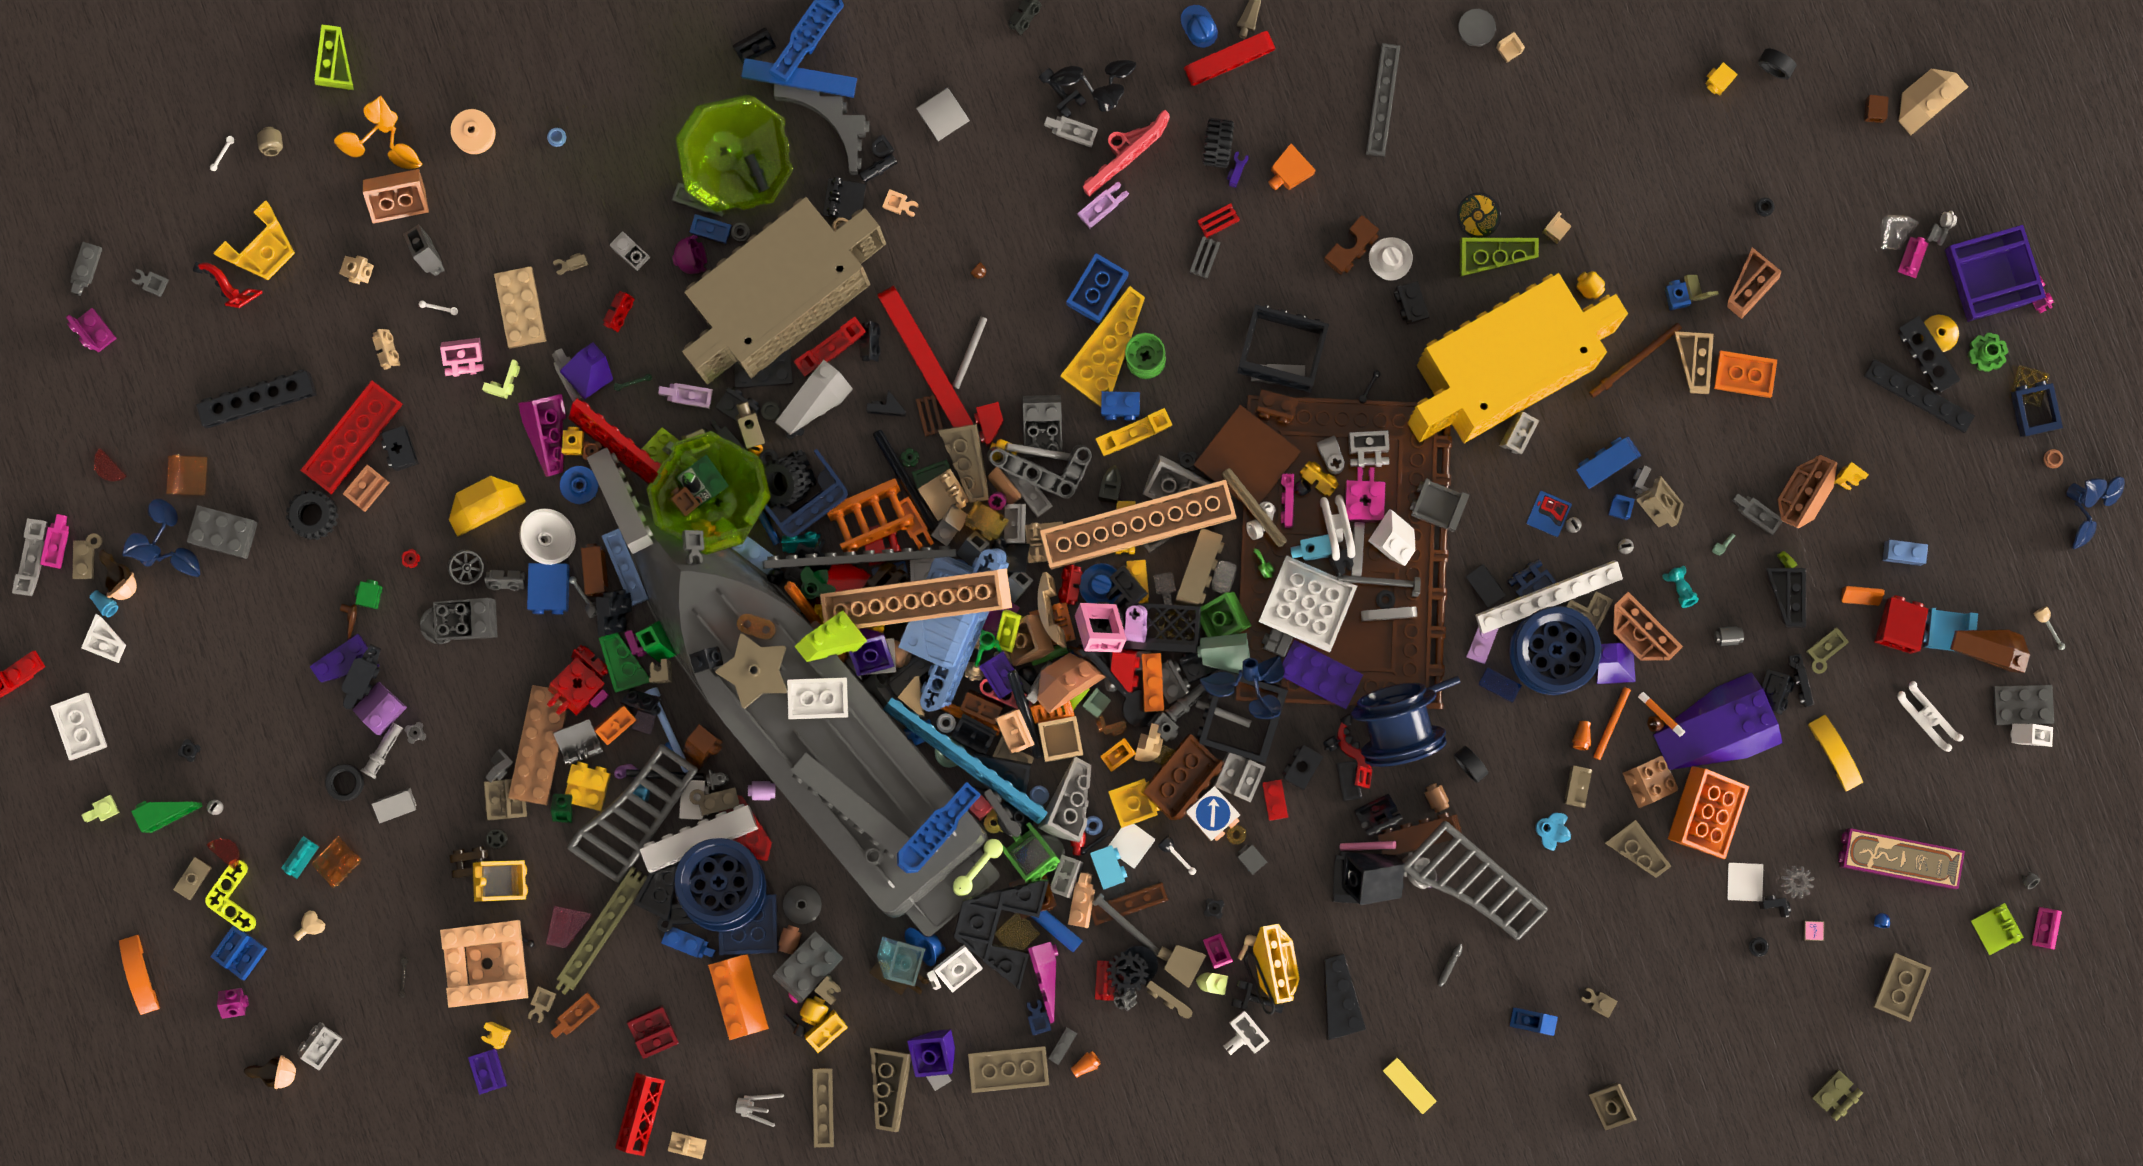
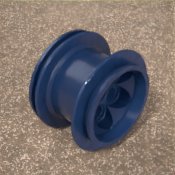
[1510,606,1601,695]
[1351,683,1447,767]
[674,838,766,932]

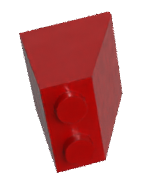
[812,564,871,608]
[1874,595,1928,654]

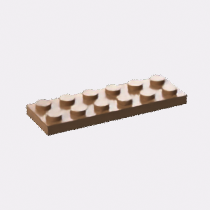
[508,685,568,805]

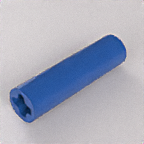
[1030,910,1083,952]

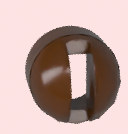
[970,262,986,279]
[1647,716,1664,732]

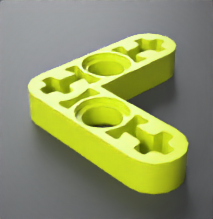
[205,860,256,931]

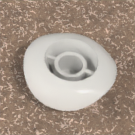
[1369,237,1413,280]

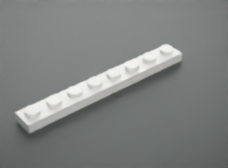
[1475,560,1623,634]

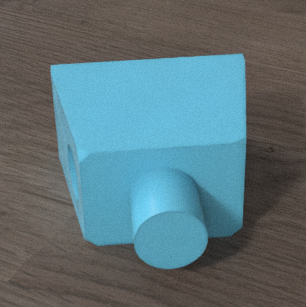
[1291,534,1332,561]

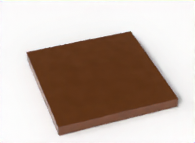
[1194,405,1301,506]

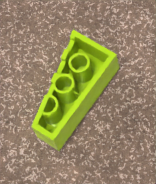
[1460,238,1539,277]

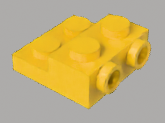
[565,761,611,811]
[1108,778,1159,828]

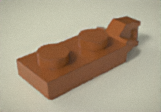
[550,992,600,1038]

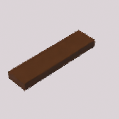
[1091,882,1168,926]

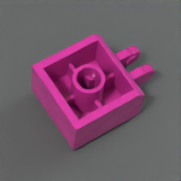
[1344,467,1385,523]

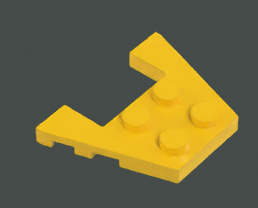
[214,200,295,280]

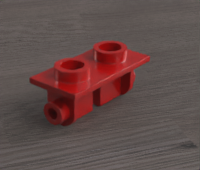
[603,291,635,332]
[1058,565,1082,605]
[571,645,609,679]
[1095,960,1115,1001]

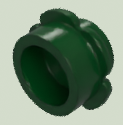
[900,448,919,467]

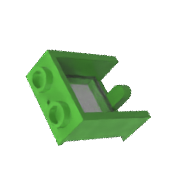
[1002,822,1061,883]

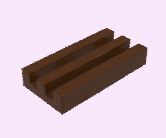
[916,395,943,437]

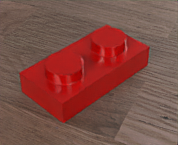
[1262,780,1288,821]

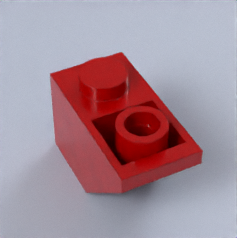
[974,402,1004,447]
[1111,649,1140,692]

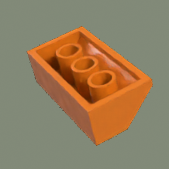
[708,954,769,1040]

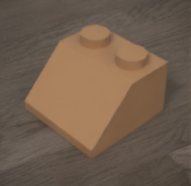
[1009,615,1054,666]

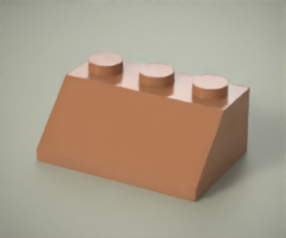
[363,169,429,223]

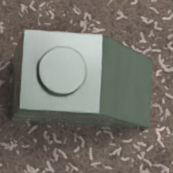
[1197,633,1250,674]

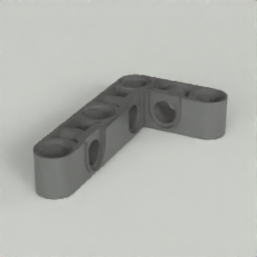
[987,444,1092,498]

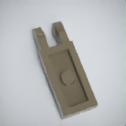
[1146,980,1193,1019]

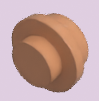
[2043,449,2063,469]

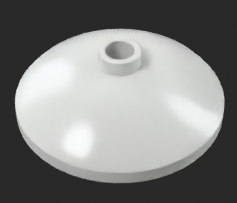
[519,509,576,565]

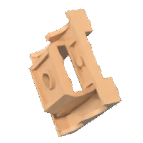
[440,920,528,1008]

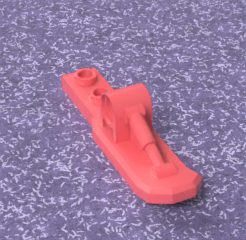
[1083,110,1170,198]

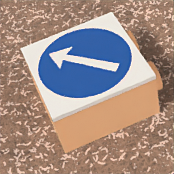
[1186,786,1240,841]

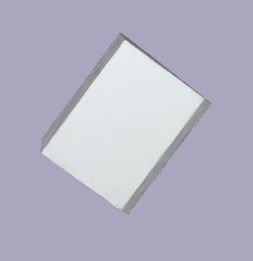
[933,945,983,992]

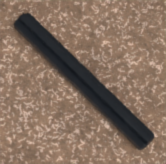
[1007,670,1044,759]

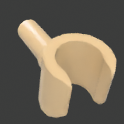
[1238,935,1256,960]

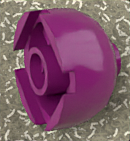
[672,235,707,274]

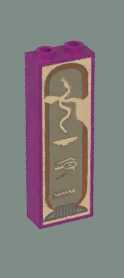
[1838,828,1965,889]

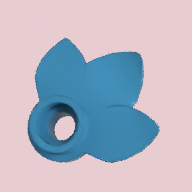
[1535,813,1571,851]

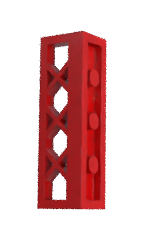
[615,1073,665,1156]

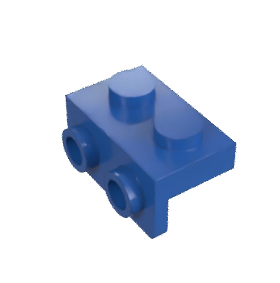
[1101,391,1140,421]

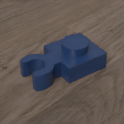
[1027,999,1051,1035]

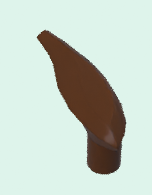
[340,604,357,640]

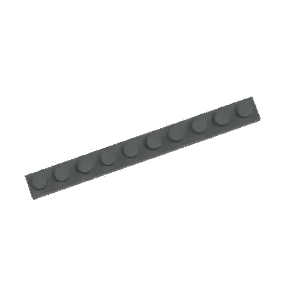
[762,546,956,569]

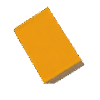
[1100,738,1136,772]

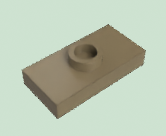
[173,857,212,900]

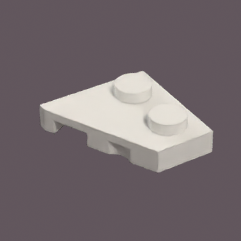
[81,614,126,663]

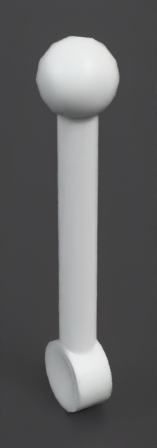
[210,136,234,171]
[419,300,458,315]

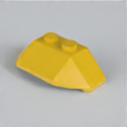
[449,476,526,537]
[1253,924,1300,1004]

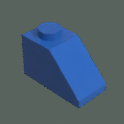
[1510,1007,1558,1036]

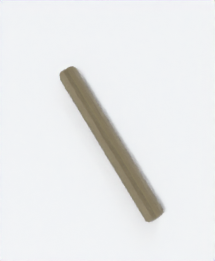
[1222,468,1287,547]

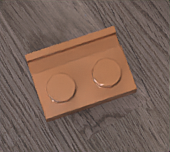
[343,465,390,512]

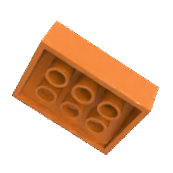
[1668,766,1749,859]

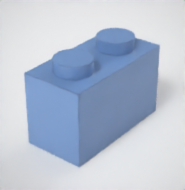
[1883,540,1928,566]

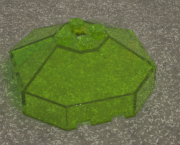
[676,95,793,212]
[647,431,771,555]

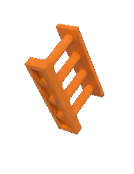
[827,478,915,552]

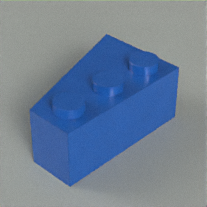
[1577,437,1641,489]

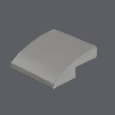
[916,88,970,141]
[1213,752,1266,802]

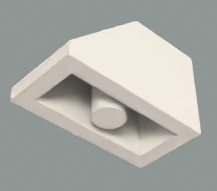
[2010,724,2053,747]

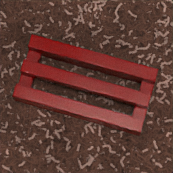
[1197,203,1240,238]

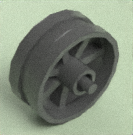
[447,549,484,585]

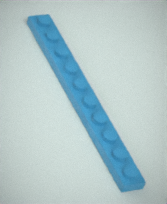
[883,698,1048,824]

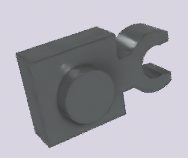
[131,269,169,297]
[682,530,704,564]

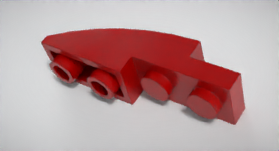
[0,651,45,698]

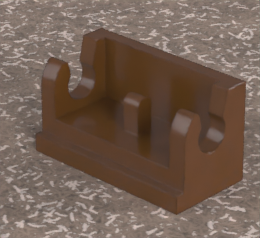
[960,689,1005,725]

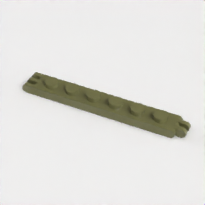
[555,866,648,995]

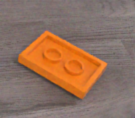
[1714,351,1777,398]

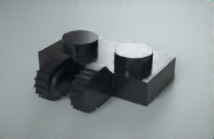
[1106,565,1148,608]

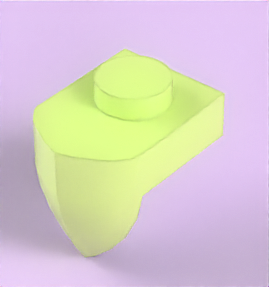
[1196,972,1228,995]

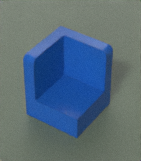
[1608,494,1635,520]

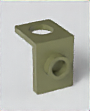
[1684,275,1719,301]

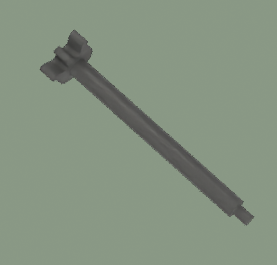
[1337,575,1421,597]

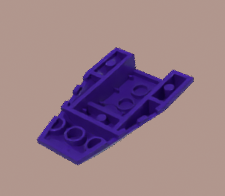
[1653,672,1782,770]

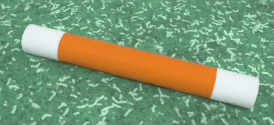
[1638,692,1685,737]

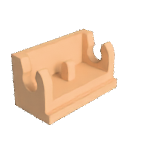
[995,709,1034,754]

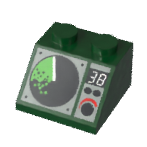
[676,454,729,508]

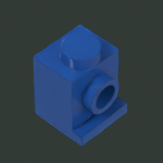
[1664,280,1691,311]

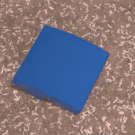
[211,925,267,981]

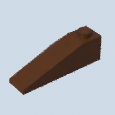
[1950,630,2030,673]

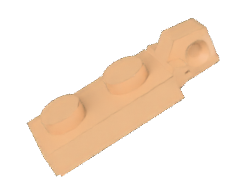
[1068,872,1095,928]

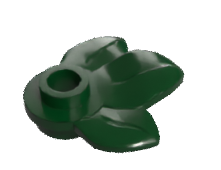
[800,566,836,600]

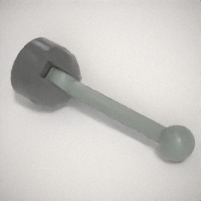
[569,576,597,618]

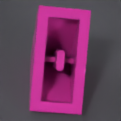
[1203,933,1233,969]

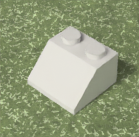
[1369,509,1415,566]

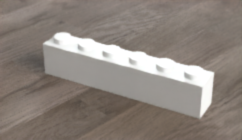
[640,804,759,873]

